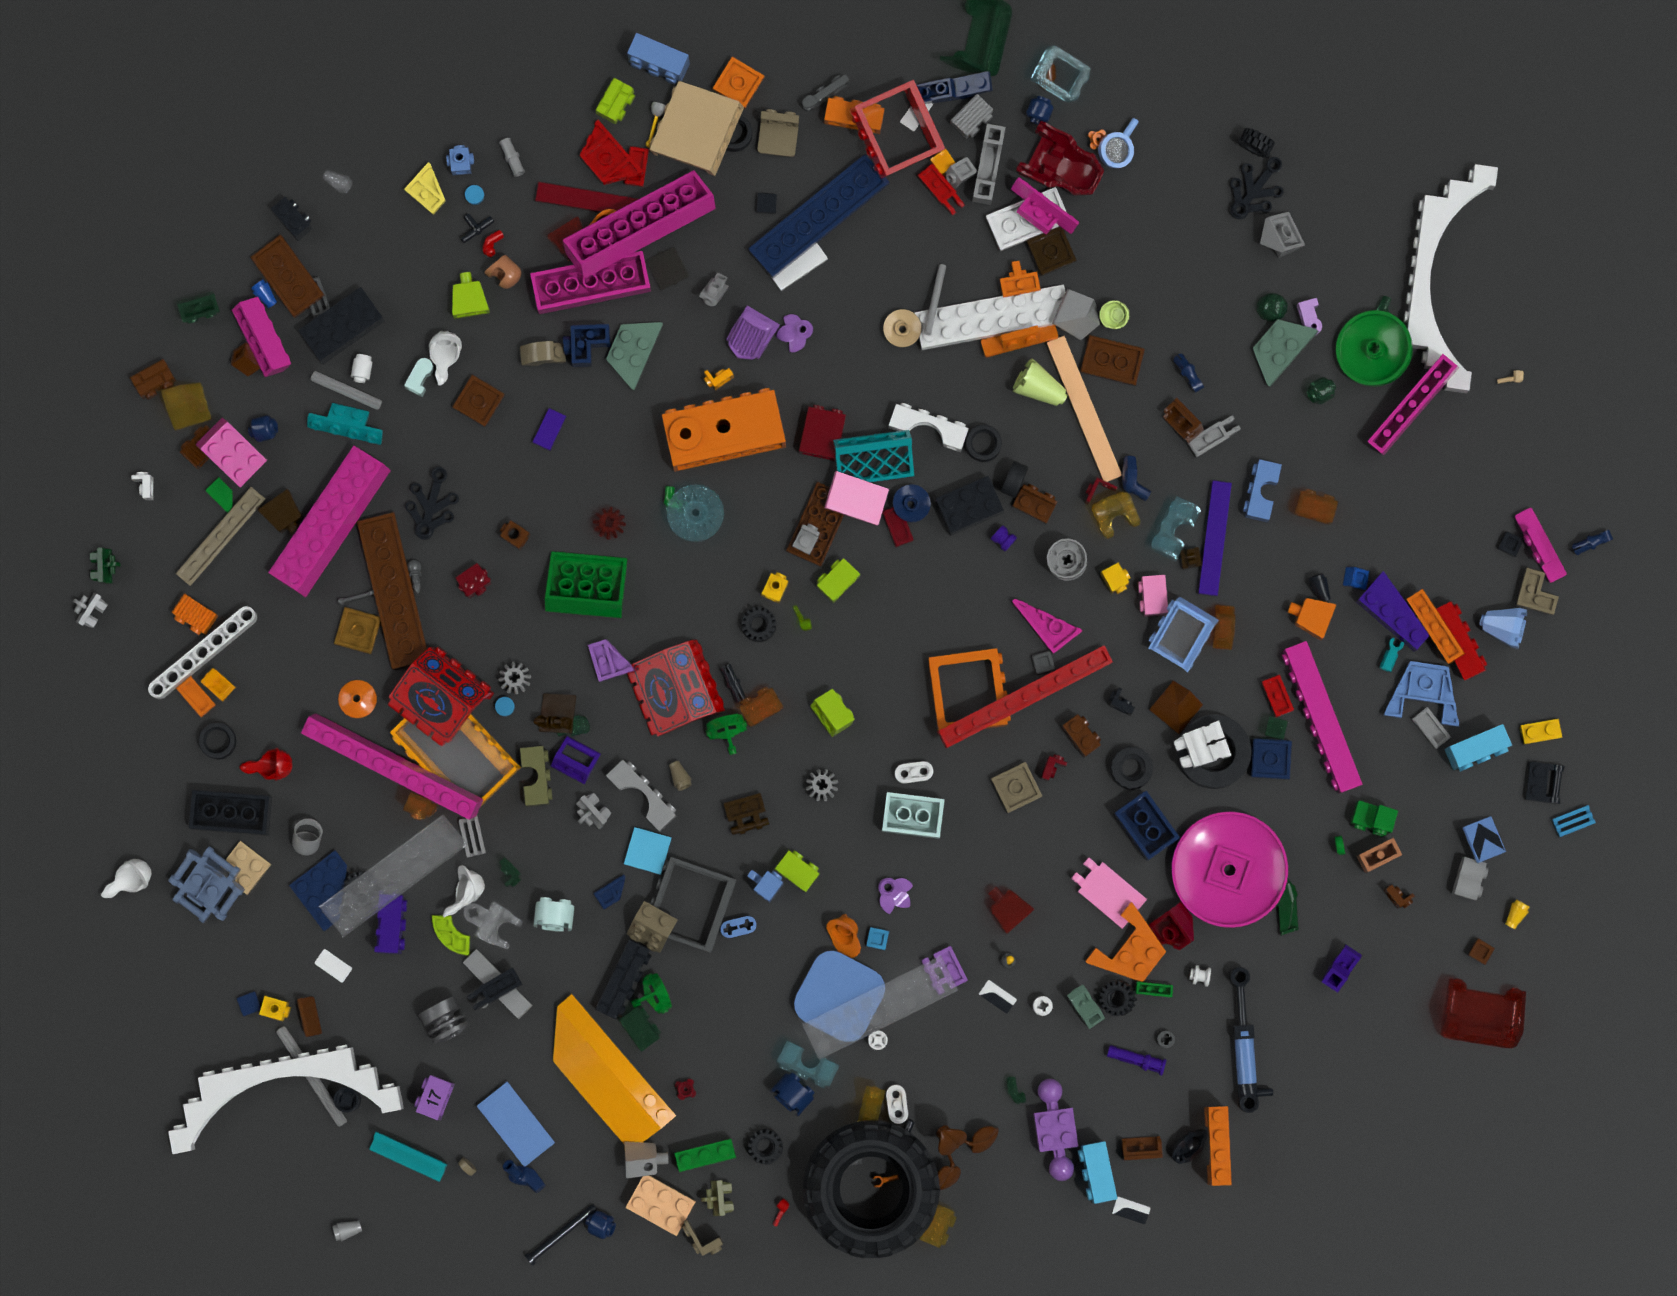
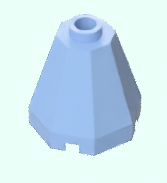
[1480,608,1527,649]

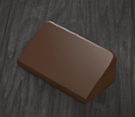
[297,997,322,1037]

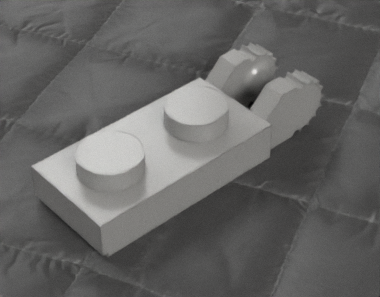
[1188,415,1241,458]

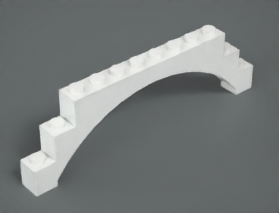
[1404,164,1498,394]
[168,1045,404,1154]

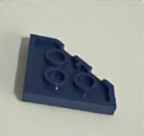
[289,850,348,932]

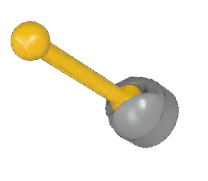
[646,102,666,148]

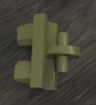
[701,1180,734,1216]

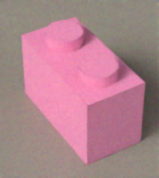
[1138,575,1168,617]

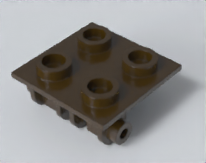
[534,694,577,733]

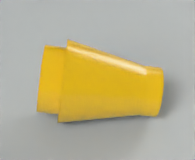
[1505,899,1530,929]

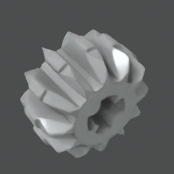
[498,662,531,695]
[806,769,838,801]

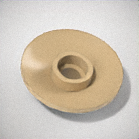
[883,309,921,347]

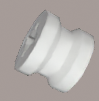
[1033,996,1053,1016]
[868,1030,888,1050]

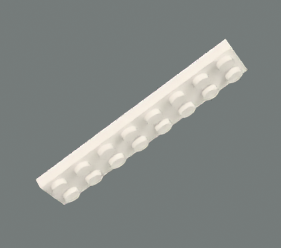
[915,285,1066,350]

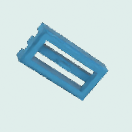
[1552,805,1596,837]

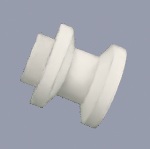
[1189,965,1211,987]

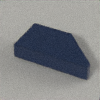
[594,875,626,910]

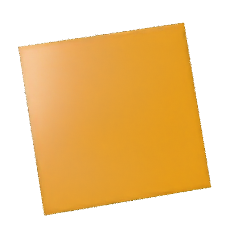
[930,149,956,175]

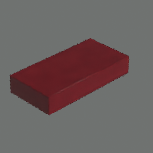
[882,508,914,547]

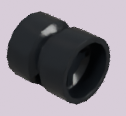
[334,1087,362,1113]

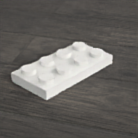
[986,187,1066,252]

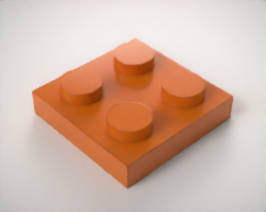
[713,57,765,109]

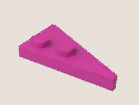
[1012,599,1082,654]

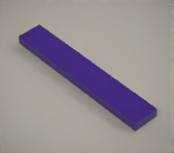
[1198,481,1232,596]

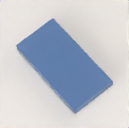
[477,1082,555,1167]

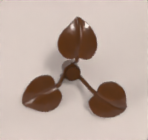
[936,1125,999,1190]

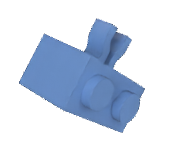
[747,870,783,903]

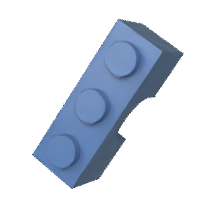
[1243,459,1282,522]

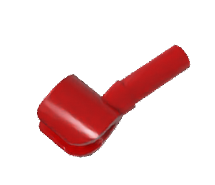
[773,1198,790,1227]

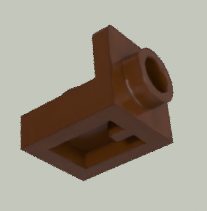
[1383,885,1415,909]

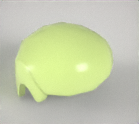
[1099,300,1130,329]

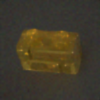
[919,1205,957,1248]

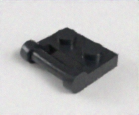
[1525,762,1565,804]

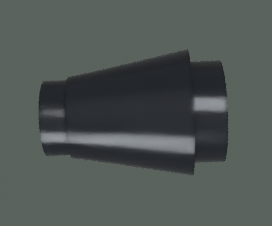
[1309,573,1331,602]

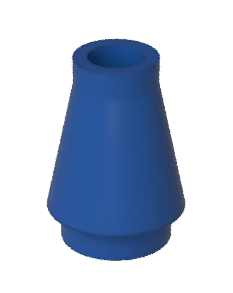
[251,279,277,309]

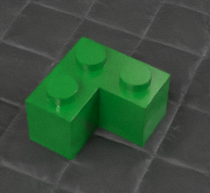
[1350,801,1399,837]

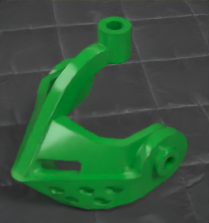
[706,714,747,755]
[631,973,672,1014]

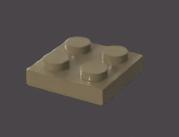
[991,762,1043,813]

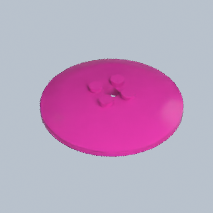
[1172,812,1288,928]

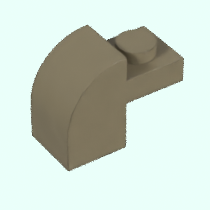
[520,341,566,366]

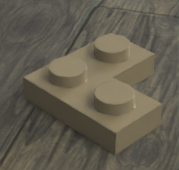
[1516,568,1559,616]

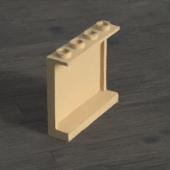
[650,81,744,176]

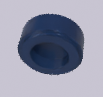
[563,336,572,355]

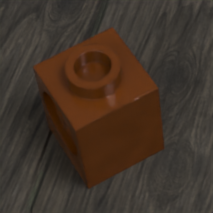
[500,520,531,551]

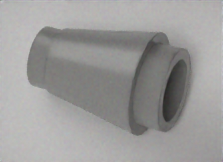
[332,1221,362,1242]

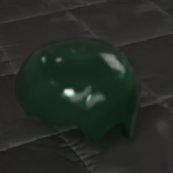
[1257,293,1288,322]

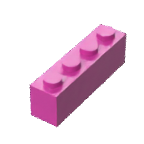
[232,297,291,377]

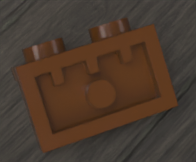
[1012,484,1057,524]

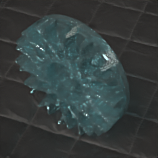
[667,484,724,542]

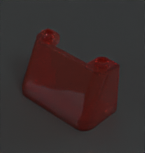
[1441,978,1526,1049]

